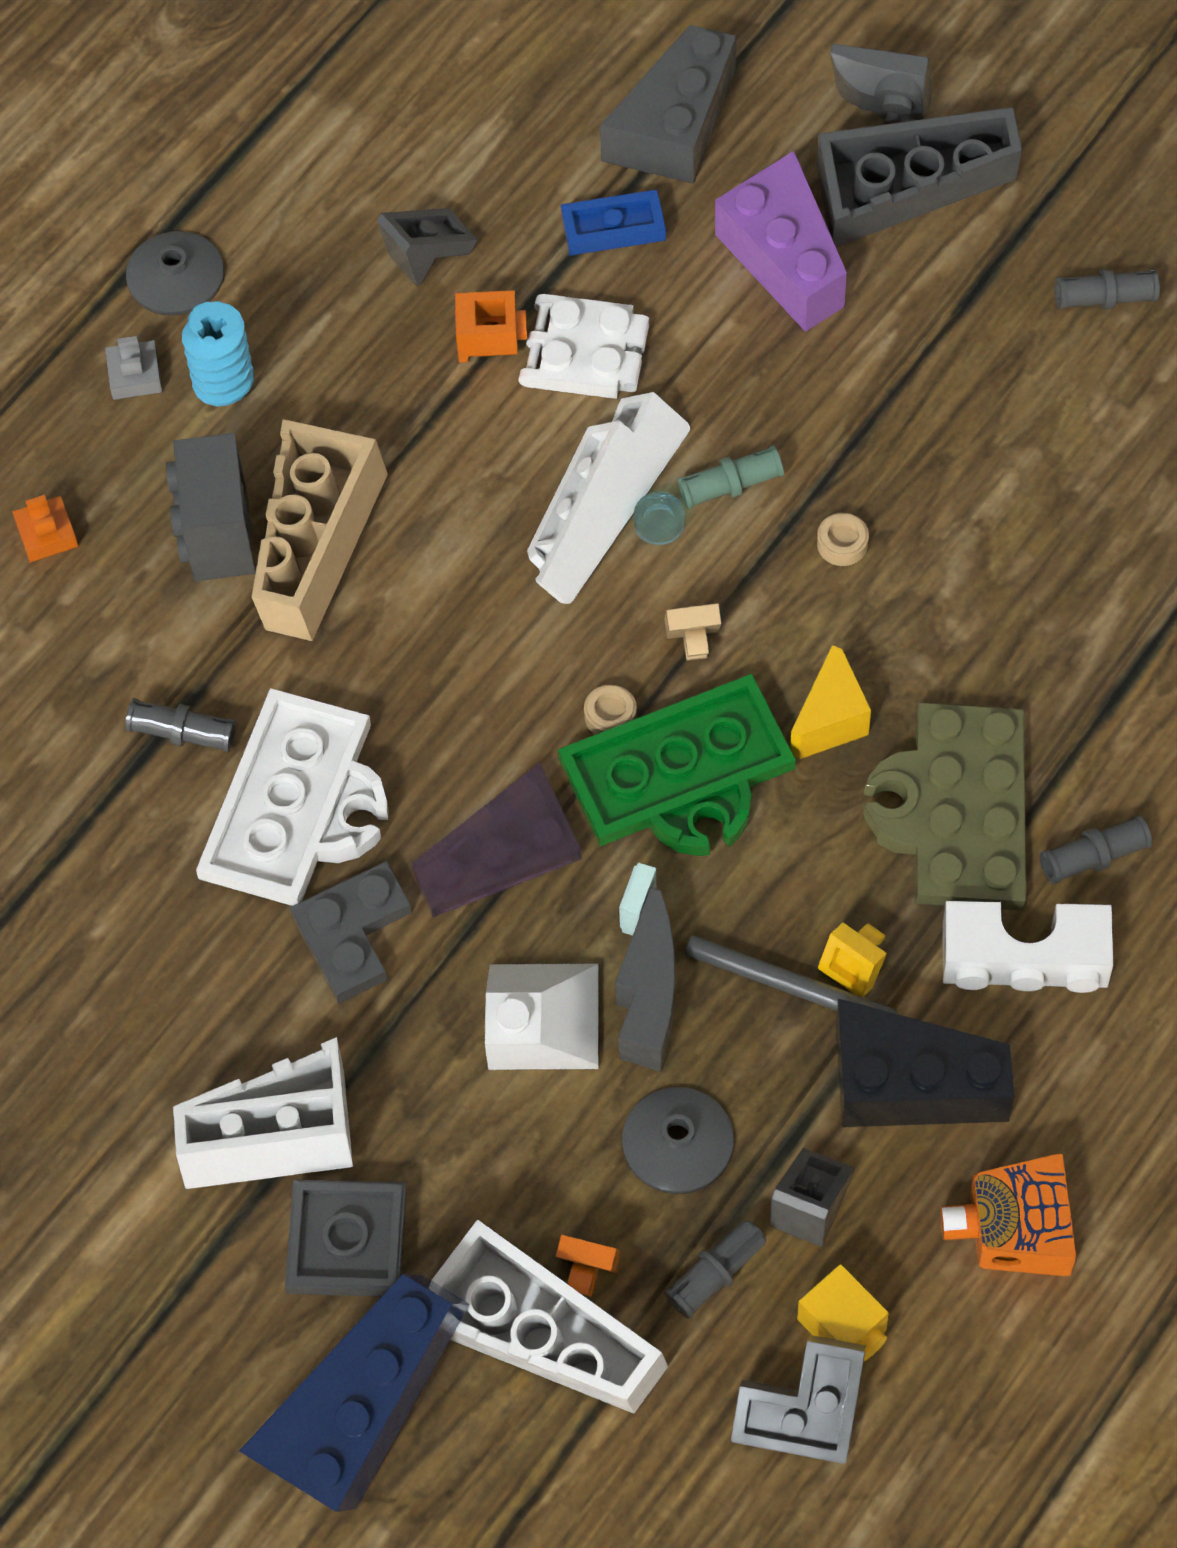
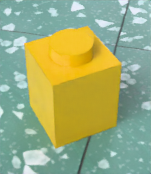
[797,1264,889,1361]

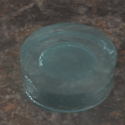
[634,492,685,545]

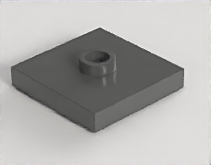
[285,1180,407,1296]

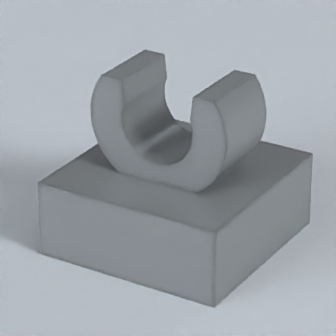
[105,336,162,400]

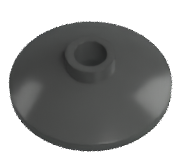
[126,231,224,315]
[622,1087,734,1194]

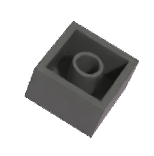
[166,433,256,581]

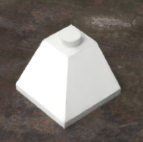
[485,964,599,1070]

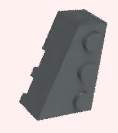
[600,25,736,184]

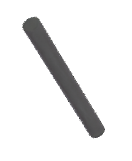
[685,935,897,1014]

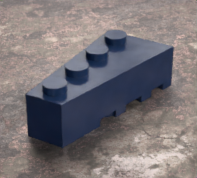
[239,1274,470,1512]

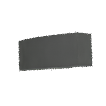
[615,887,675,1072]

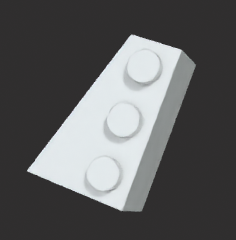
[173,1037,353,1189]

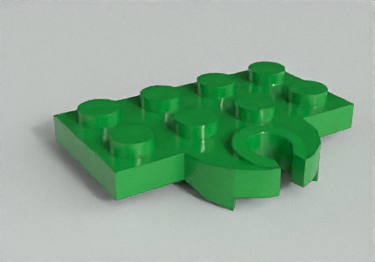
[558,674,796,856]

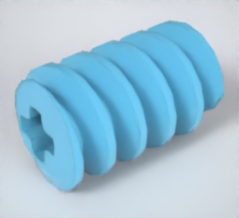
[182,301,254,406]

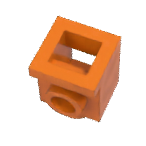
[455,290,527,363]

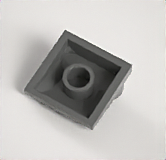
[830,43,932,125]

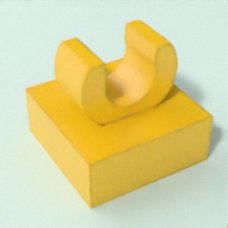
[818,922,887,997]

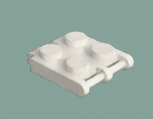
[518,294,649,399]

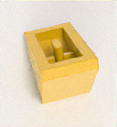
[790,645,871,759]

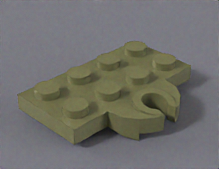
[863,703,1026,910]

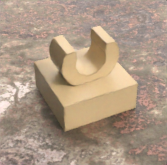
[664,603,721,661]

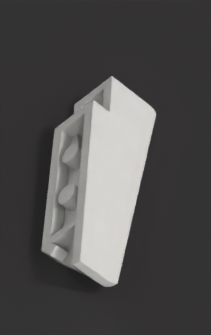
[527,392,690,604]

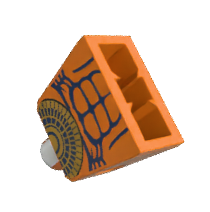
[940,1154,1076,1276]

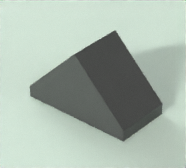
[770,1148,855,1247]

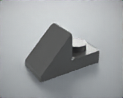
[377,208,478,286]

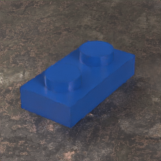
[561,190,666,256]

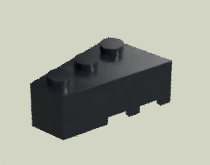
[836,999,1014,1127]

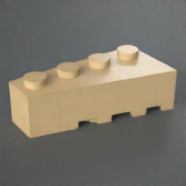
[251,419,388,641]

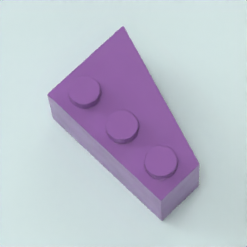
[715,151,847,332]

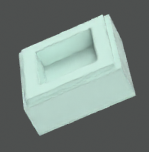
[619,863,657,935]

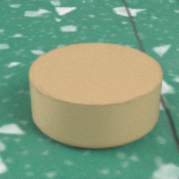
[817,513,869,566]
[584,685,637,735]

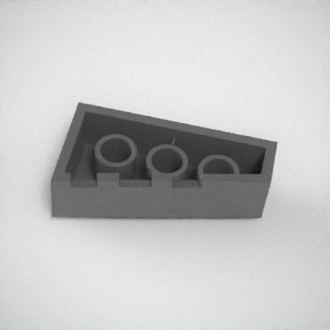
[816,107,1022,247]

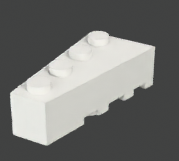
[431,1220,668,1413]

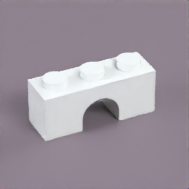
[942,901,1113,993]

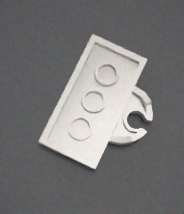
[196,688,389,906]

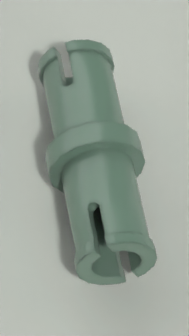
[677,445,784,509]

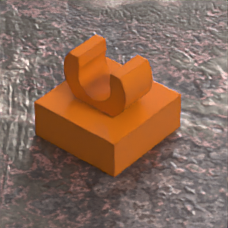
[12,494,79,563]
[556,1235,622,1297]

